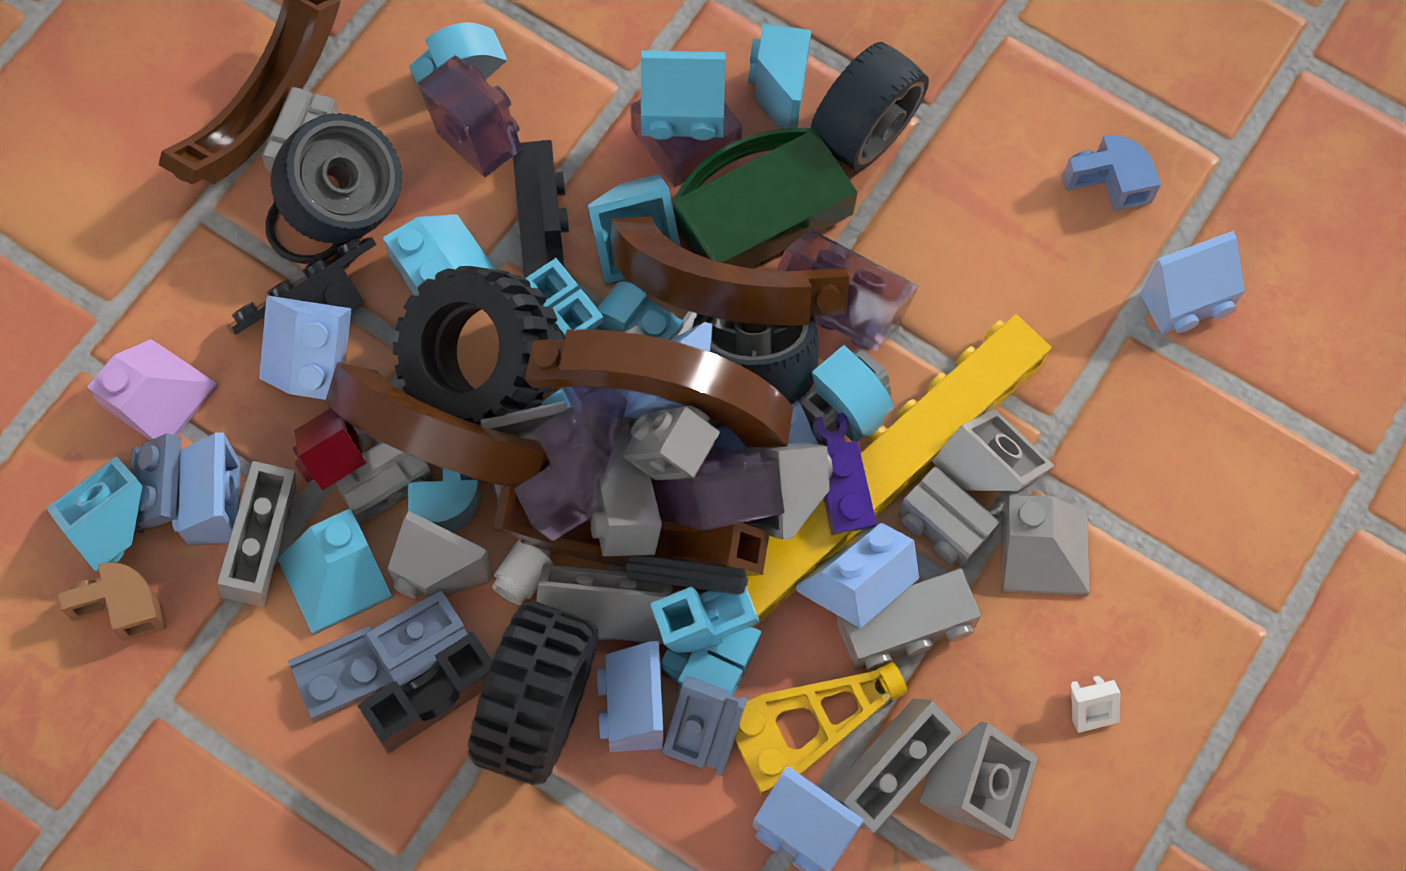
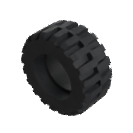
[393,266,562,425]
[468,601,598,785]

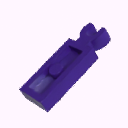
[813,413,877,535]

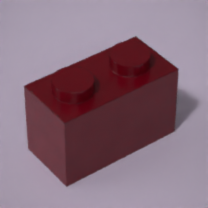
[293,408,367,491]

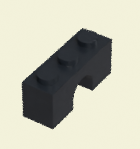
[358,631,493,753]

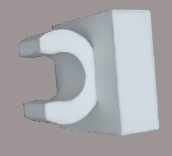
[1071,676,1121,733]

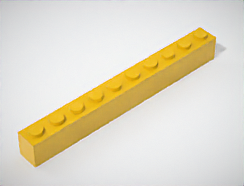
[747,314,1052,628]

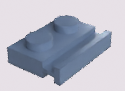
[130,433,181,533]
[365,590,467,685]
[288,626,393,722]
[662,676,748,776]

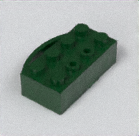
[673,128,858,268]

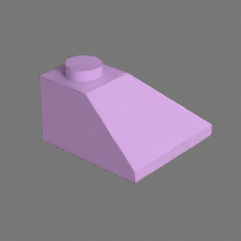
[87,339,218,440]

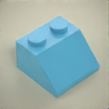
[748,24,811,129]
[641,51,725,140]
[383,214,496,296]

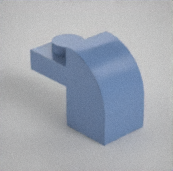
[1062,135,1161,211]

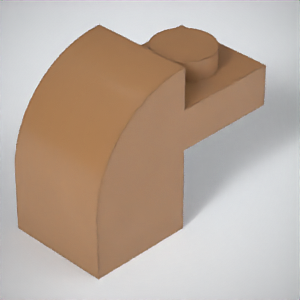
[58,563,166,641]

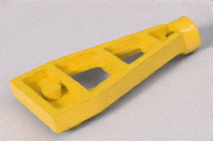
[734,662,908,796]

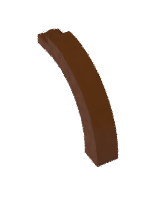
[158,0,341,185]
[610,216,850,326]
[525,329,793,447]
[325,362,580,494]
[493,486,770,576]

